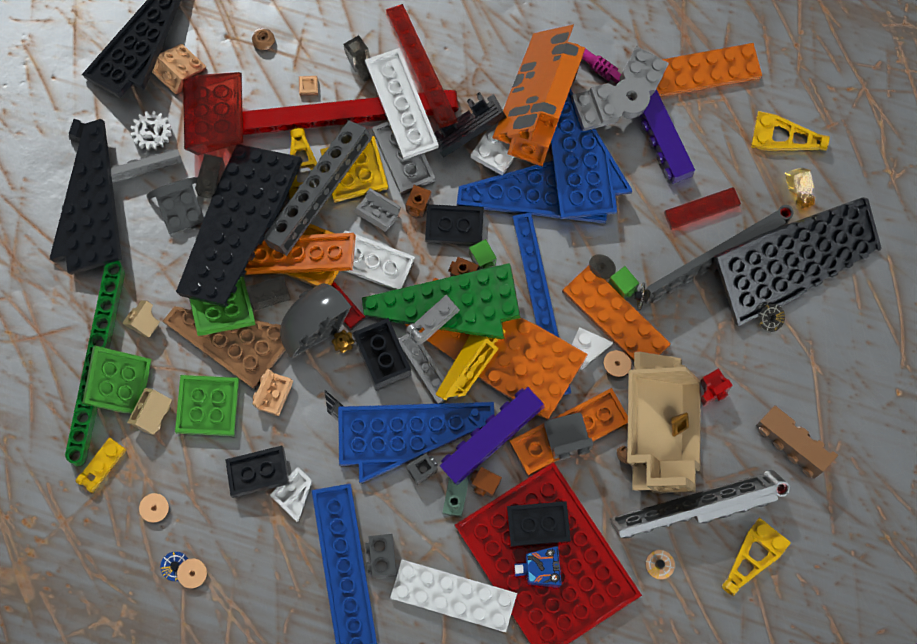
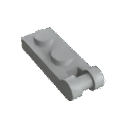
[406,295,460,345]

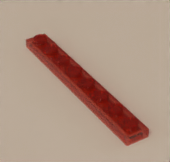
[386,4,457,128]

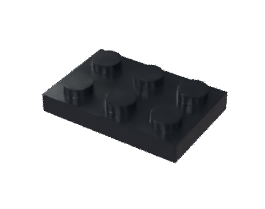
[425,204,484,245]
[225,445,290,498]
[507,501,571,547]

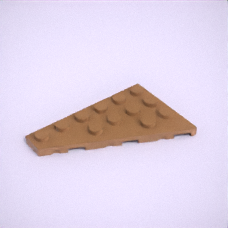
[163,306,286,390]

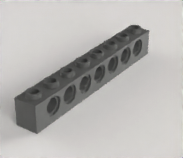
[264,120,372,256]

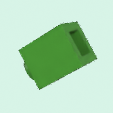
[469,239,497,270]
[608,266,639,298]

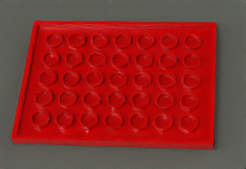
[454,462,642,644]

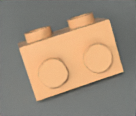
[252,369,293,416]

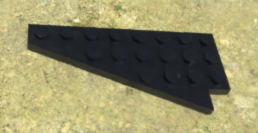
[82,0,181,98]
[50,119,122,275]

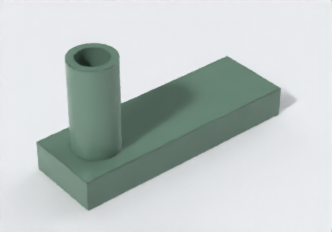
[442,475,470,518]

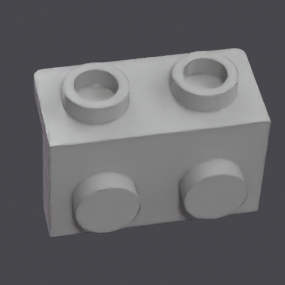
[354,188,401,232]

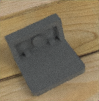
[544,413,594,460]

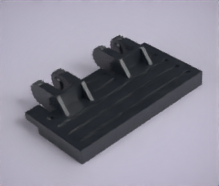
[434,92,506,158]

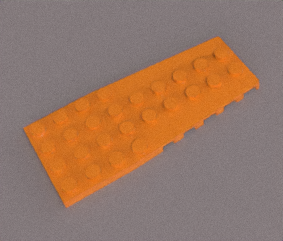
[405,278,588,420]

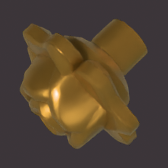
[332,330,355,353]

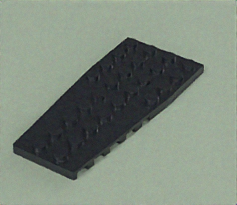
[176,144,303,307]
[714,197,882,326]

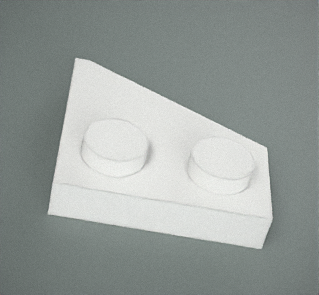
[572,327,613,370]
[270,467,312,522]

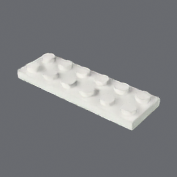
[365,48,439,160]
[390,560,517,632]

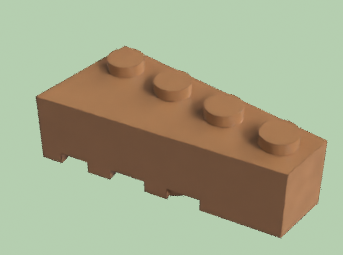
[756,406,838,479]

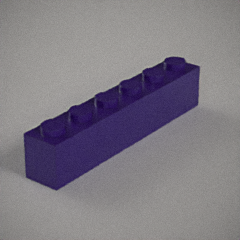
[627,89,695,185]
[440,387,545,485]

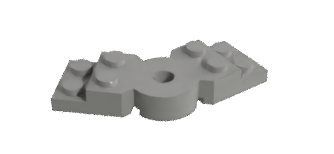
[571,46,669,131]

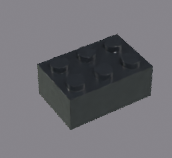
[353,318,411,390]

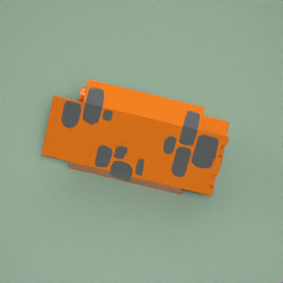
[492,24,585,167]

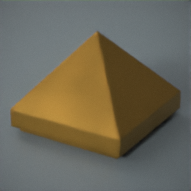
[671,412,689,437]

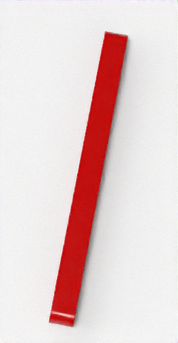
[219,90,459,137]

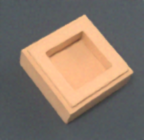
[299,76,318,96]

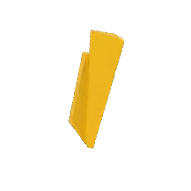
[436,329,505,400]

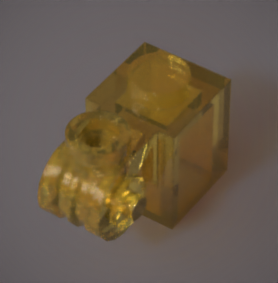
[785,167,815,209]

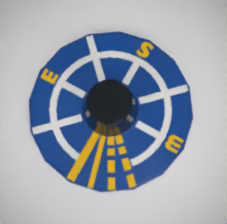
[160,552,188,581]

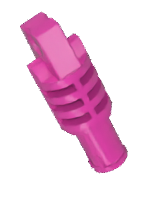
[582,48,621,84]

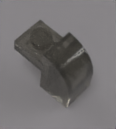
[343,35,371,82]

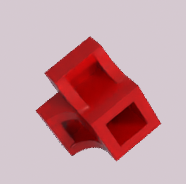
[700,368,733,406]

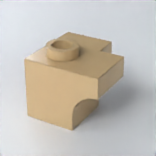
[122,300,160,338]

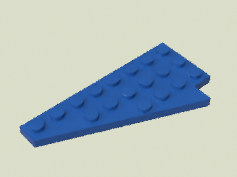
[550,89,632,219]
[457,161,607,224]
[338,402,494,483]

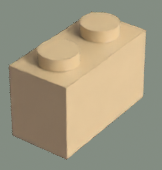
[127,388,172,435]

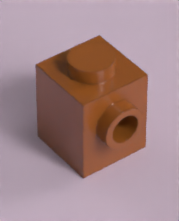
[406,185,431,217]
[448,257,479,277]
[470,467,502,498]

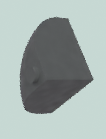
[280,283,351,358]

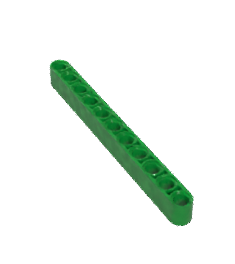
[65,261,125,467]

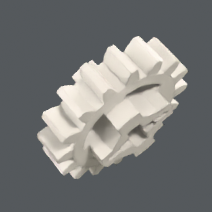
[131,111,172,151]

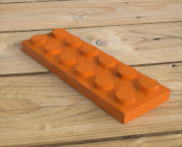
[656,43,762,97]
[245,233,356,275]
[562,265,671,362]
[509,388,628,476]

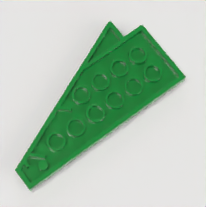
[362,263,521,339]

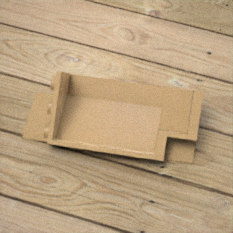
[627,352,701,496]

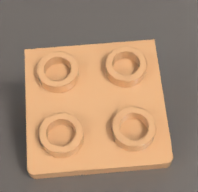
[152,44,206,94]

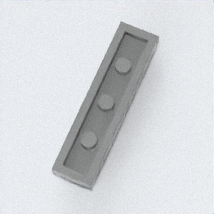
[110,149,182,182]
[398,333,451,404]

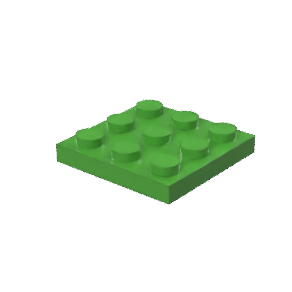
[189,277,255,336]
[82,346,151,415]
[175,375,239,436]

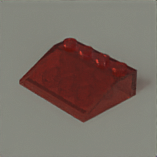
[183,72,243,155]

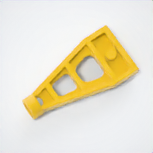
[751,111,830,151]
[289,128,317,199]
[721,517,791,596]

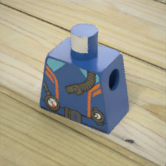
[514,547,561,587]

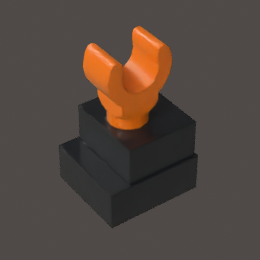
[69,119,84,142]

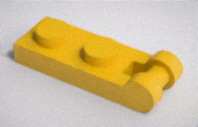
[75,437,126,493]

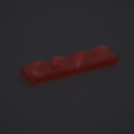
[664,187,741,230]

